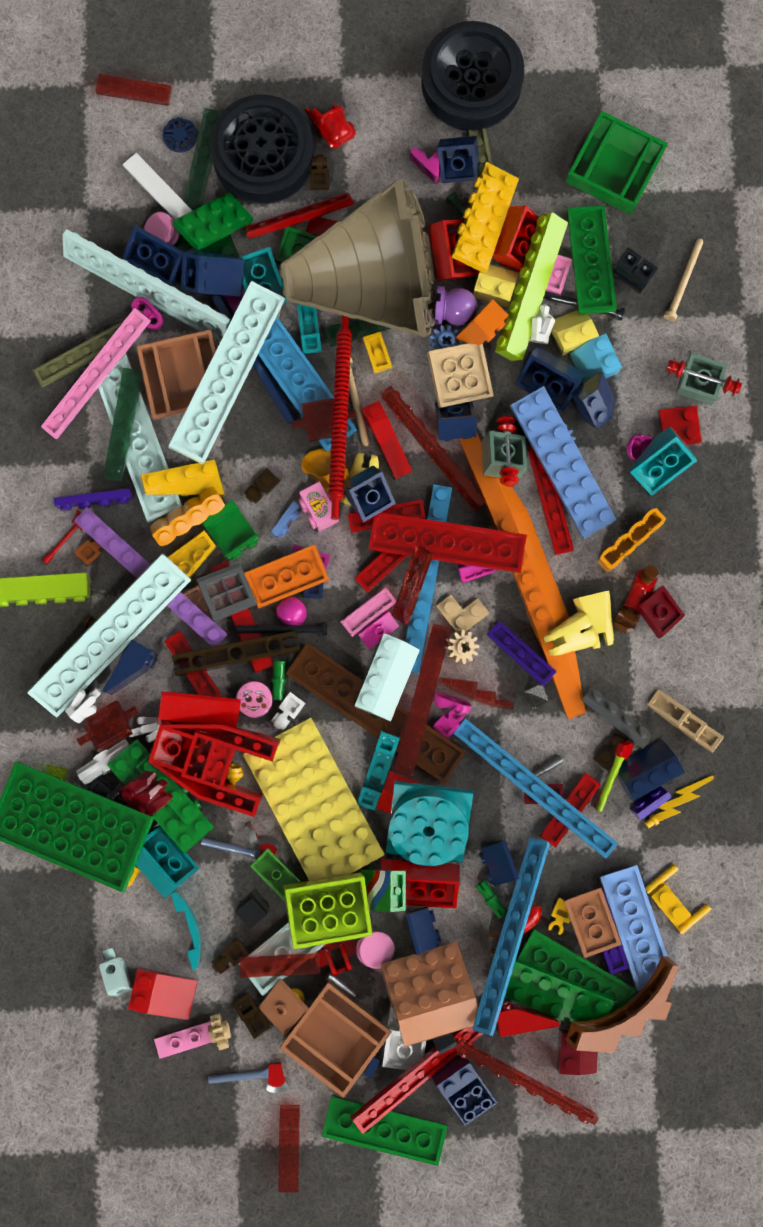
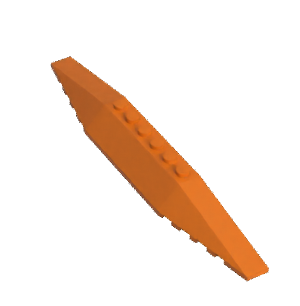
[459,432,586,719]

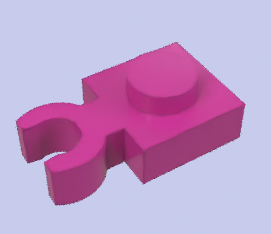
[433,706,465,739]

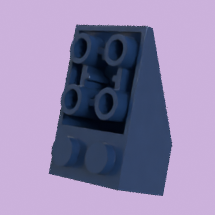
[181,248,244,296]
[432,1051,497,1126]

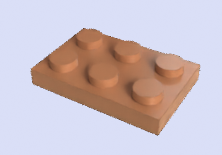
[563,887,622,958]

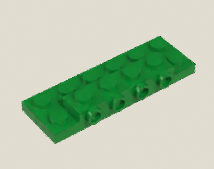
[107,739,214,854]

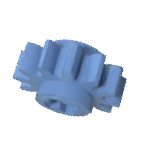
[428,325,461,350]

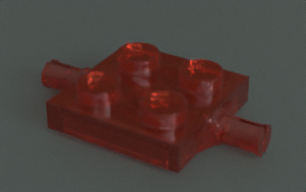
[291,398,356,442]
[77,700,138,753]

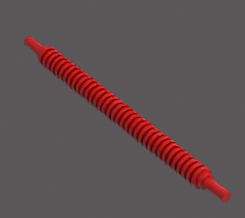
[328,315,352,520]

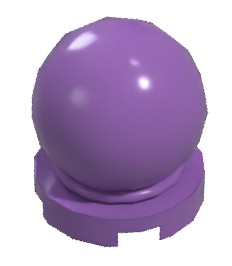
[434,286,478,326]

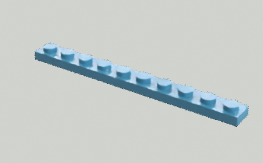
[405,484,452,674]
[453,718,618,859]
[472,838,550,1036]

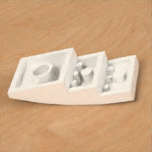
[382,1004,426,1070]

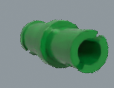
[271,661,287,700]
[475,879,508,919]

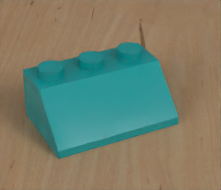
[136,826,200,898]

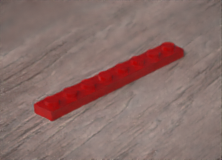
[350,1026,483,1134]

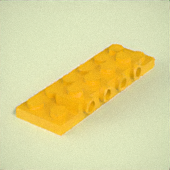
[452,162,519,274]

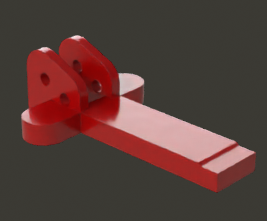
[310,938,359,976]

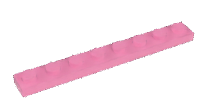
[41,308,151,439]

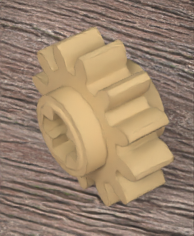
[444,630,479,664]
[208,1013,231,1051]

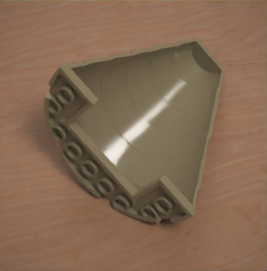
[279,178,437,337]

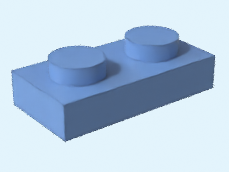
[271,501,301,539]

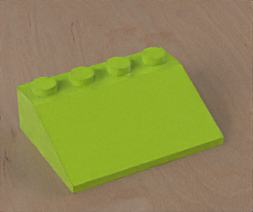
[283,872,372,949]

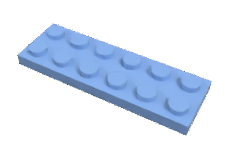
[599,865,675,991]

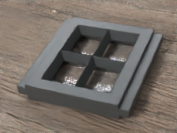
[196,563,257,622]

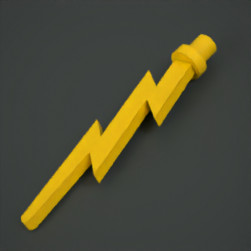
[644,776,714,829]

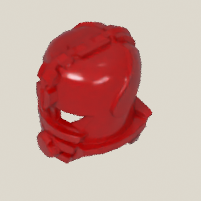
[304,103,356,149]

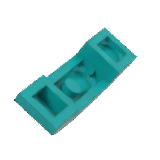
[297,304,322,354]
[357,731,400,811]
[171,891,202,971]

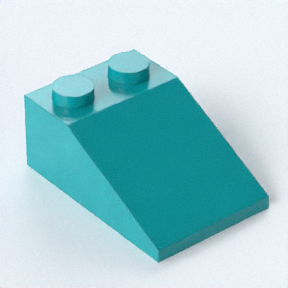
[239,247,288,303]
[629,426,697,496]

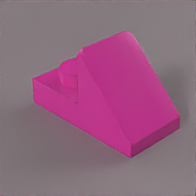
[410,147,439,184]

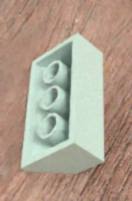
[355,633,419,721]

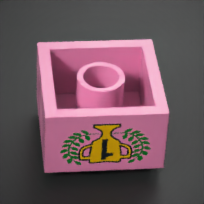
[298,481,339,532]

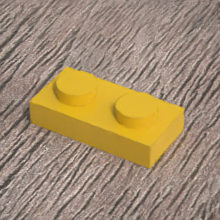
[363,332,392,374]

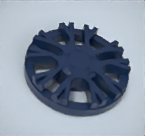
[163,117,198,153]

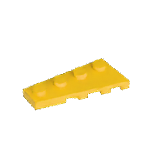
[140,459,225,497]
[165,531,216,607]

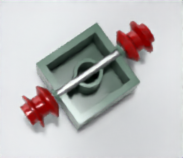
[665,353,742,406]
[481,415,527,487]

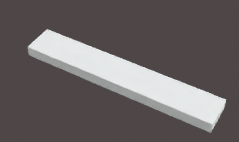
[122,153,192,219]

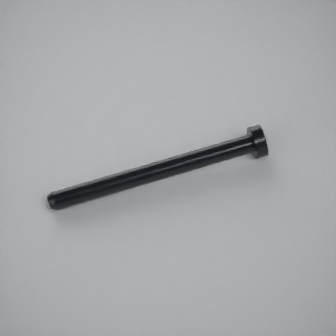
[543,291,625,321]
[235,622,327,636]

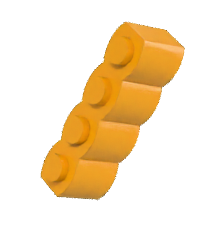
[150,487,225,546]
[597,508,666,572]

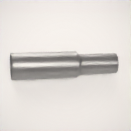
[533,755,563,777]
[325,972,357,998]

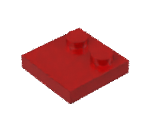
[658,406,702,445]

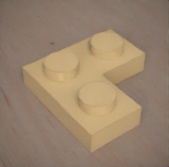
[436,595,489,633]

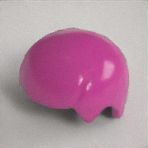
[626,434,654,462]
[276,597,307,625]

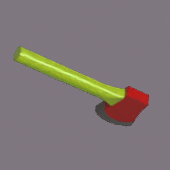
[595,740,635,812]

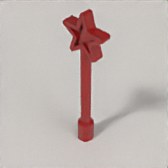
[42,510,83,565]

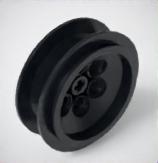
[421,21,524,131]
[210,94,314,204]

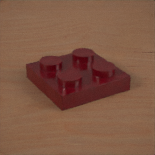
[636,585,685,639]

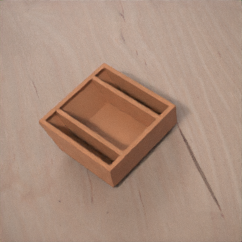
[137,330,216,420]
[381,942,478,1047]
[280,981,392,1098]

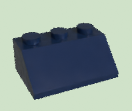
[122,225,184,286]
[515,346,586,412]
[617,739,685,800]

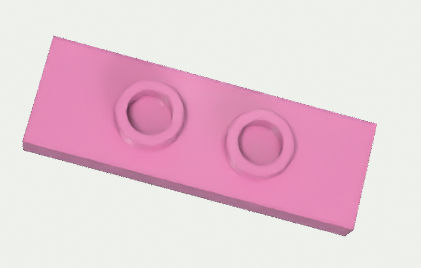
[340,587,397,637]
[154,1021,212,1059]

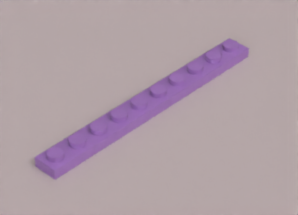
[74,507,228,647]

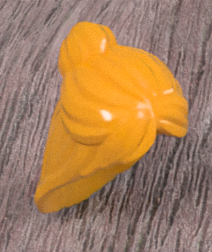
[301,449,349,492]

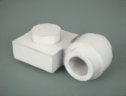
[271,692,306,730]

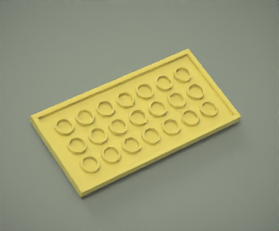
[243,718,385,881]

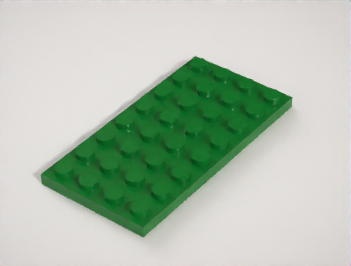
[0,761,154,893]

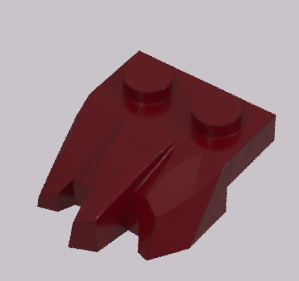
[118,771,173,816]

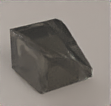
[523,684,549,709]

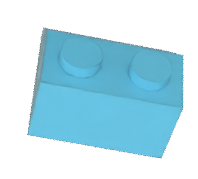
[569,334,622,384]

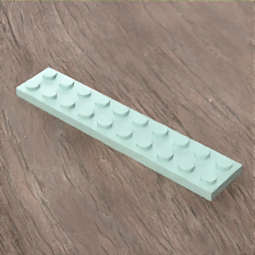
[63,229,230,343]
[168,281,285,465]
[89,353,182,522]
[27,553,191,718]

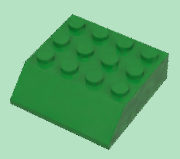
[566,111,668,216]

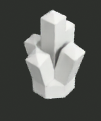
[529,304,555,344]
[65,687,101,723]
[127,717,160,743]

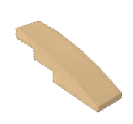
[647,689,724,753]

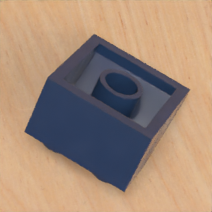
[437,136,479,183]
[571,371,616,429]
[435,401,477,441]
[344,466,396,522]
[479,840,519,886]
[405,907,441,955]

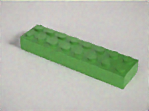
[250,849,301,902]

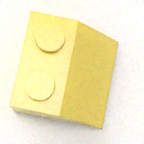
[473,264,519,308]
[551,310,599,356]

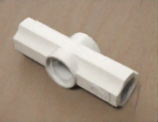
[76,739,130,785]

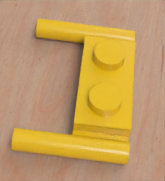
[645,864,711,935]

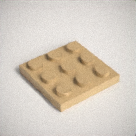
[427,343,494,408]

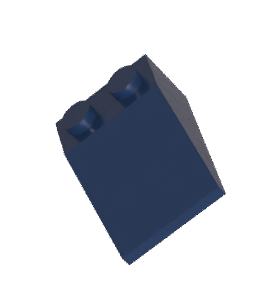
[102,640,158,695]

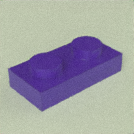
[629,786,672,820]

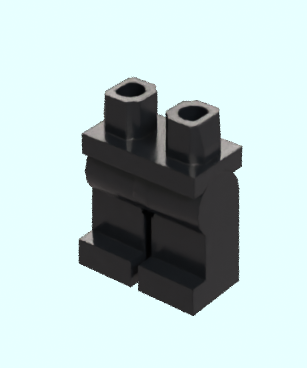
[613,247,658,294]

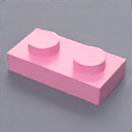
[546,255,572,295]

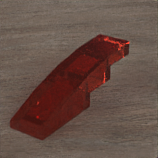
[438,677,514,711]
[240,953,320,978]
[278,1105,300,1193]

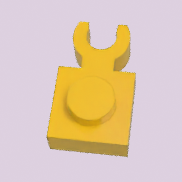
[548,897,570,935]

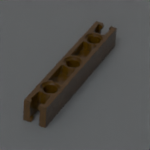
[172,631,300,677]

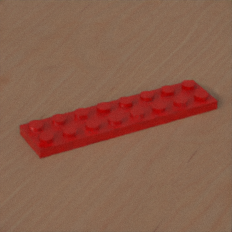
[369,513,527,574]

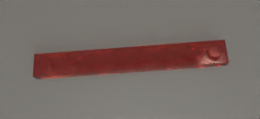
[381,386,486,513]
[393,623,452,777]
[455,1037,599,1125]

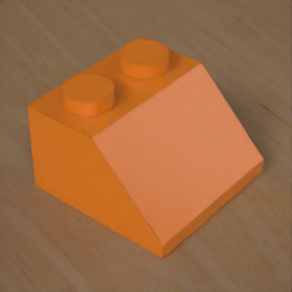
[455,299,509,345]

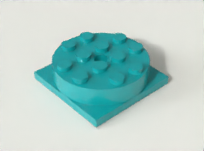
[386,781,473,866]

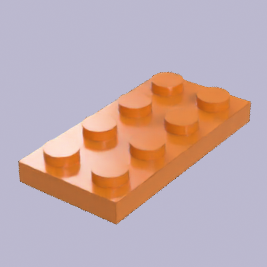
[244,544,330,608]

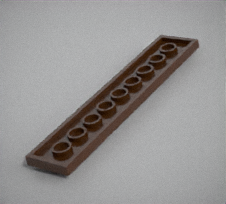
[285,642,466,784]

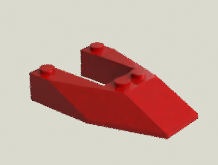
[148,724,281,817]

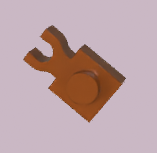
[74,540,104,567]

